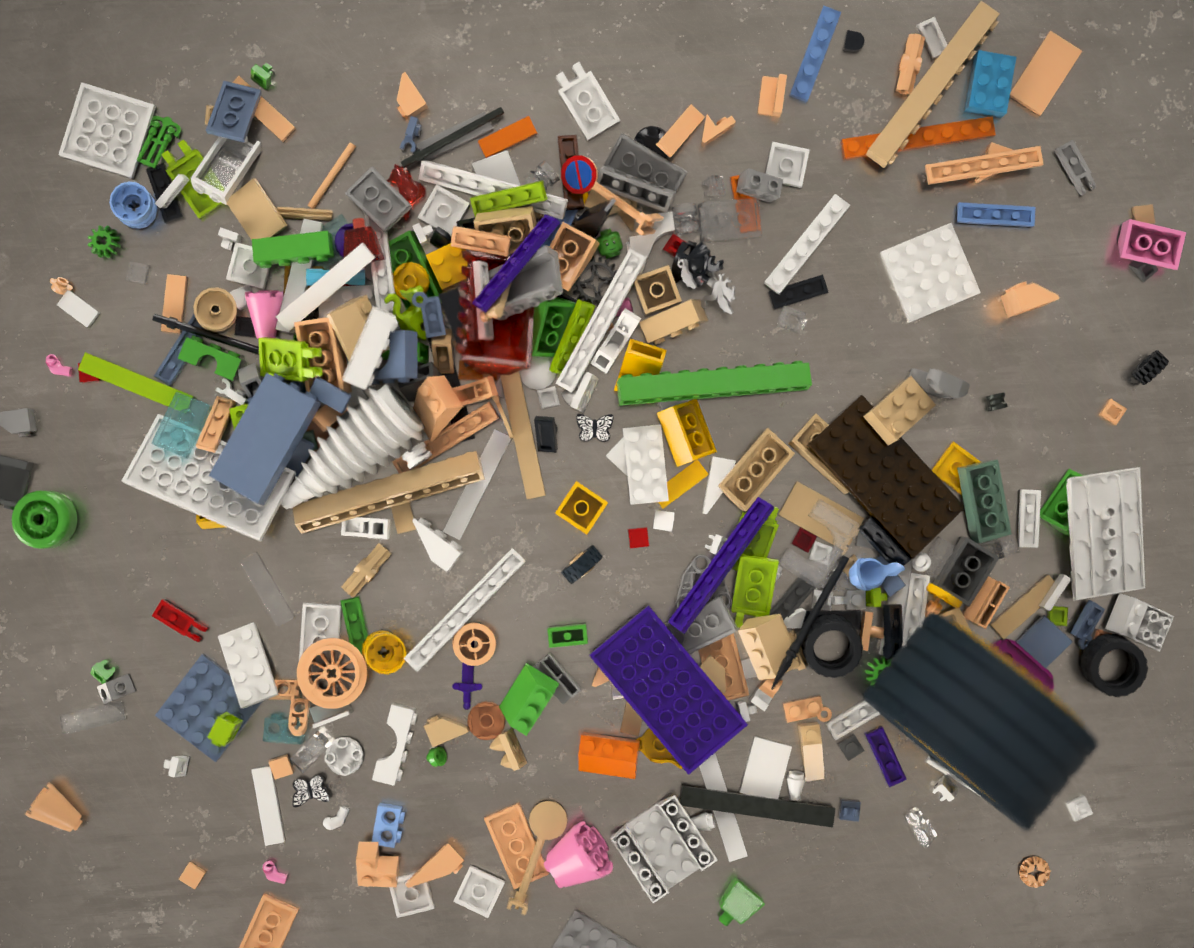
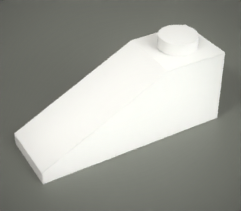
[702,457,736,514]

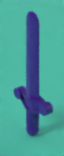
[452,641,482,710]

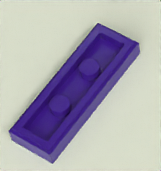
[865,726,907,787]

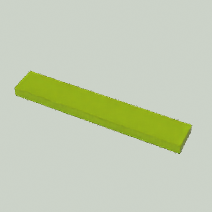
[78,352,194,414]

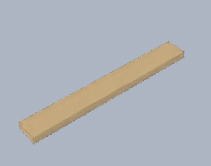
[495,345,546,499]

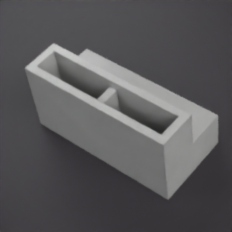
[533,652,581,705]

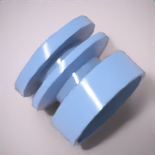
[109,181,158,229]

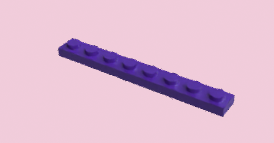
[668,497,775,634]

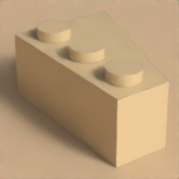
[639,299,708,345]

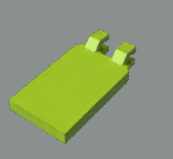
[161,139,225,219]
[258,337,322,382]
[732,501,779,571]
[731,554,779,628]

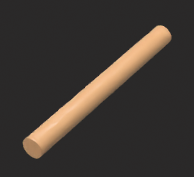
[307,142,356,209]

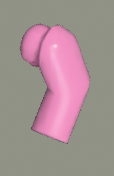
[46,354,72,376]
[263,861,288,884]

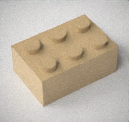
[863,376,936,446]

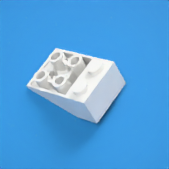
[412,518,464,572]
[1105,593,1174,652]

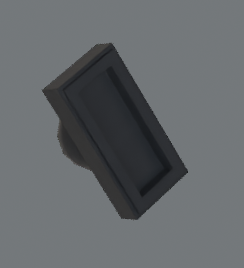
[534,416,558,453]

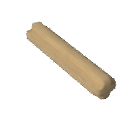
[276,207,333,221]

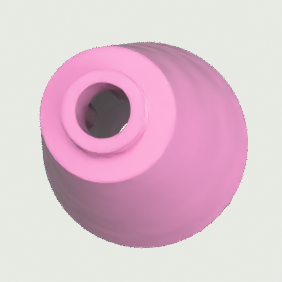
[245,290,284,339]

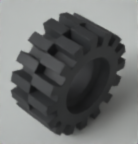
[1132,350,1169,385]

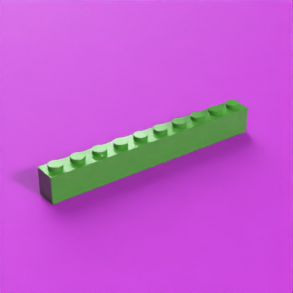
[617,361,812,406]

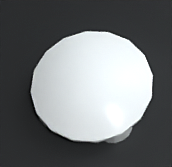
[519,354,556,390]
[324,737,363,776]

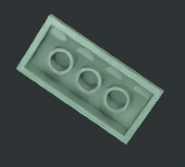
[957,460,1012,543]

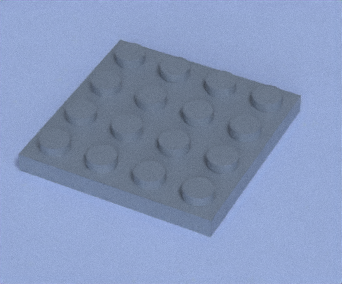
[155,654,263,762]

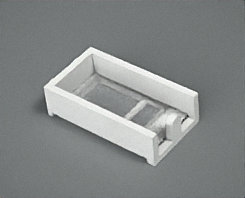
[190,136,262,205]

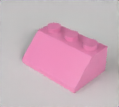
[1118,219,1186,270]

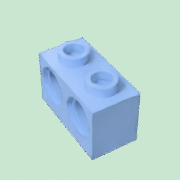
[372,803,405,848]

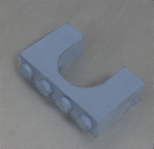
[346,330,418,385]

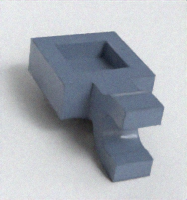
[400,116,422,153]

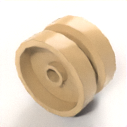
[193,287,237,333]

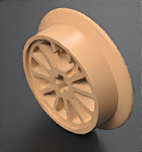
[297,638,367,709]

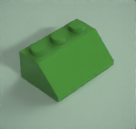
[520,297,576,357]
[1040,469,1083,537]
[499,663,559,736]

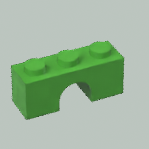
[178,335,243,381]

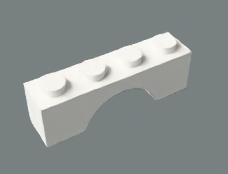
[372,703,418,786]

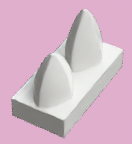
[561,372,599,413]

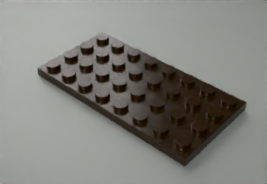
[807,395,965,559]

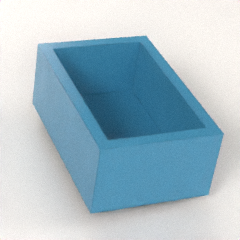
[964,50,1016,118]

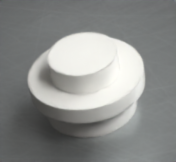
[912,552,931,572]

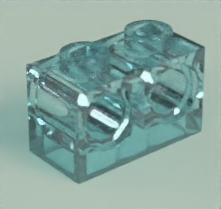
[263,713,305,745]

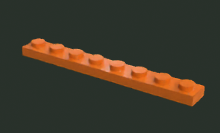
[841,116,996,159]

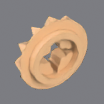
[1019,856,1051,888]

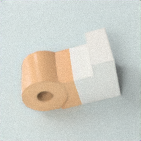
[749,678,783,711]

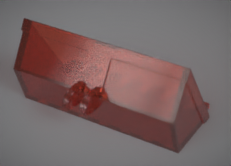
[456,251,534,375]

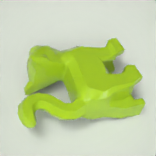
[384,286,427,340]

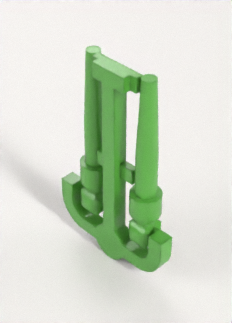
[137,116,181,169]

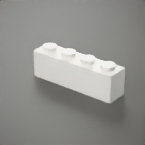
[342,306,398,390]

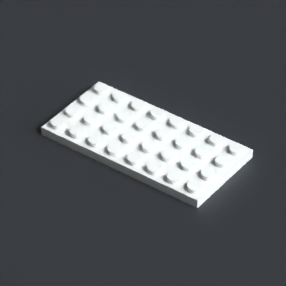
[122,414,296,542]

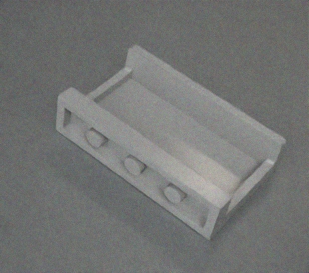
[489,245,563,320]

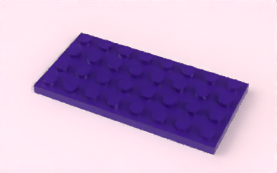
[589,605,748,775]

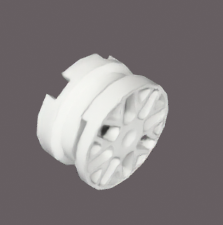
[401,442,432,469]

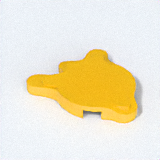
[635,728,683,769]

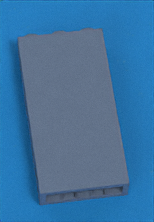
[209,373,322,505]

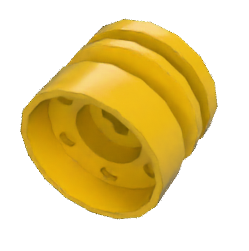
[361,630,406,675]

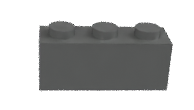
[933,537,1000,607]

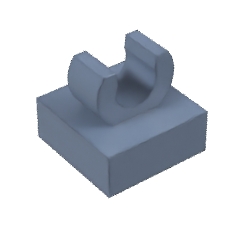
[839,799,861,822]

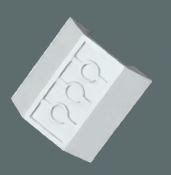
[610,795,718,903]

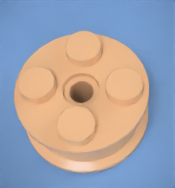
[452,622,496,666]

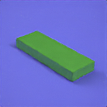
[340,596,369,654]

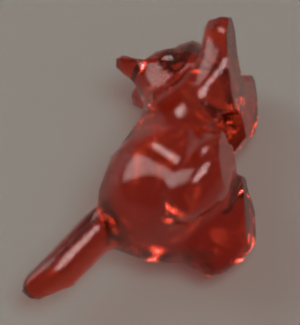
[387,164,426,221]

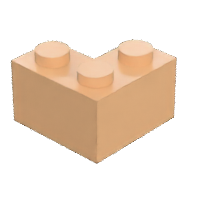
[356,842,399,887]

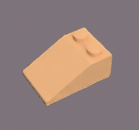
[549,222,600,292]
[413,375,463,441]

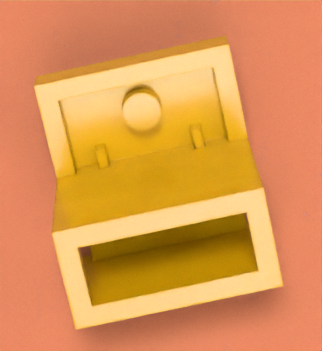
[614,338,667,391]

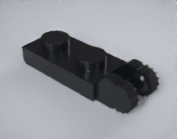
[882,604,903,659]

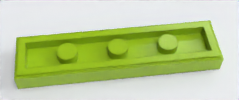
[470,180,548,217]
[549,299,595,374]

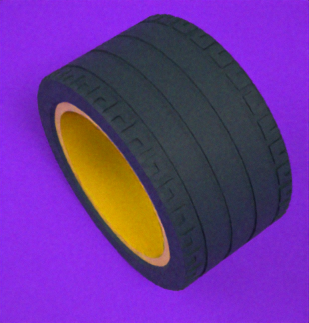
[863,613,1098,831]

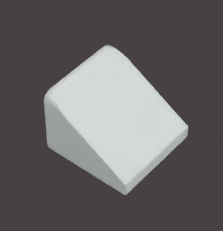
[230,285,252,310]
[653,510,674,532]

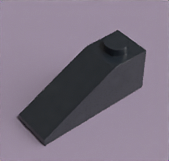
[572,198,616,239]

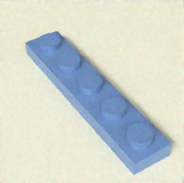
[789,6,841,102]

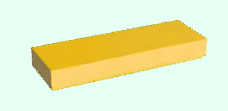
[658,459,709,509]

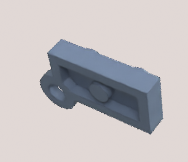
[412,292,446,338]
[1071,600,1105,650]

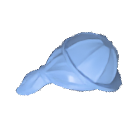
[849,558,905,591]

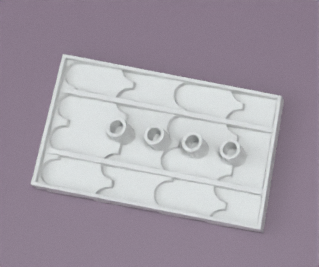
[1066,467,1145,601]

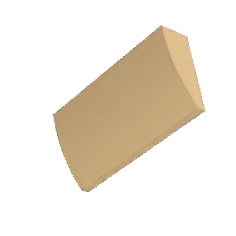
[788,414,849,495]
[718,428,795,511]

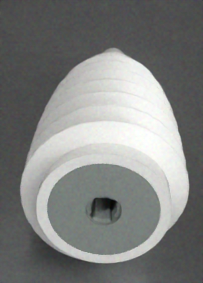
[281,383,424,509]

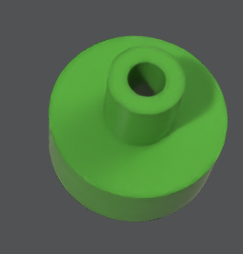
[426,747,447,767]

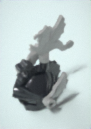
[671,240,736,314]

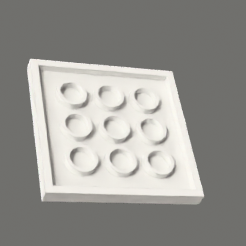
[58,82,156,179]
[880,223,981,323]

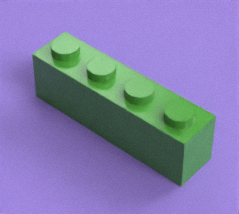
[252,231,334,268]

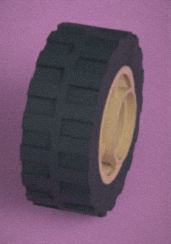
[561,545,603,584]

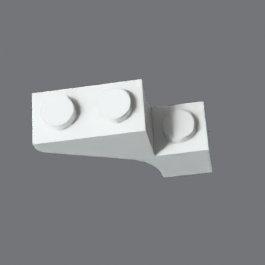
[626,211,675,276]

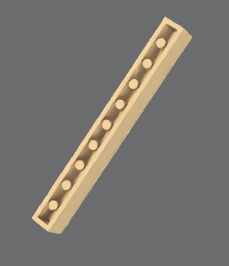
[866,1,1000,168]
[292,451,485,534]

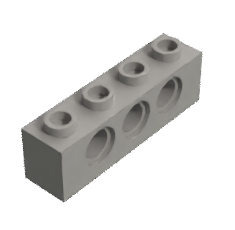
[597,166,676,213]

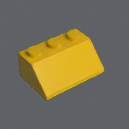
[657,399,717,467]

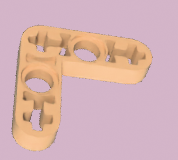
[269,680,310,736]

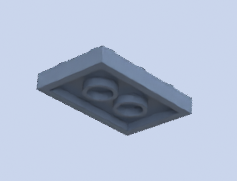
[206,81,262,142]

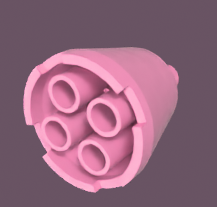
[544,821,613,888]

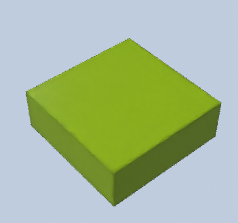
[1047,606,1068,626]

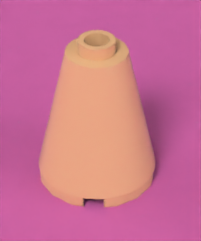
[25,782,83,832]

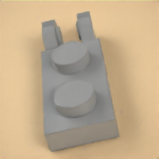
[1054,140,1096,196]

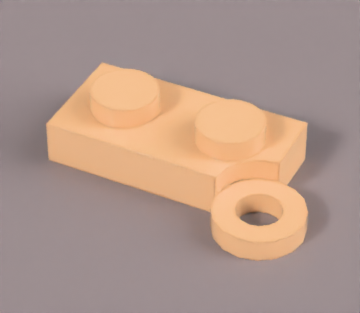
[783,695,832,723]

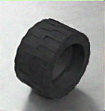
[802,614,863,678]
[1080,633,1148,697]

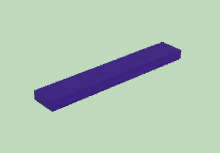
[472,214,560,313]

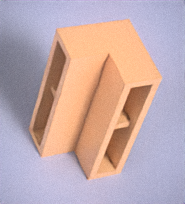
[962,576,1010,629]

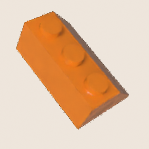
[578,732,641,779]

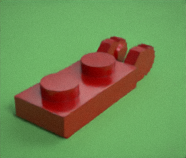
[152,599,208,642]

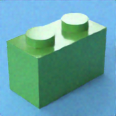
[547,623,588,648]

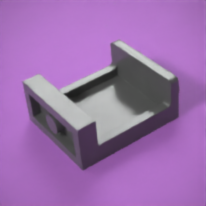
[0,455,34,510]

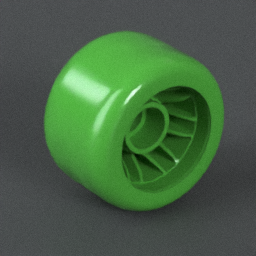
[12,490,77,549]

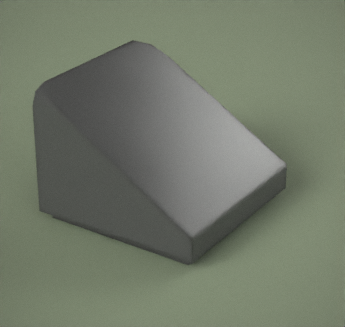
[1129,260,1158,282]

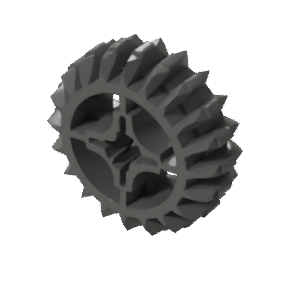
[572,256,618,307]

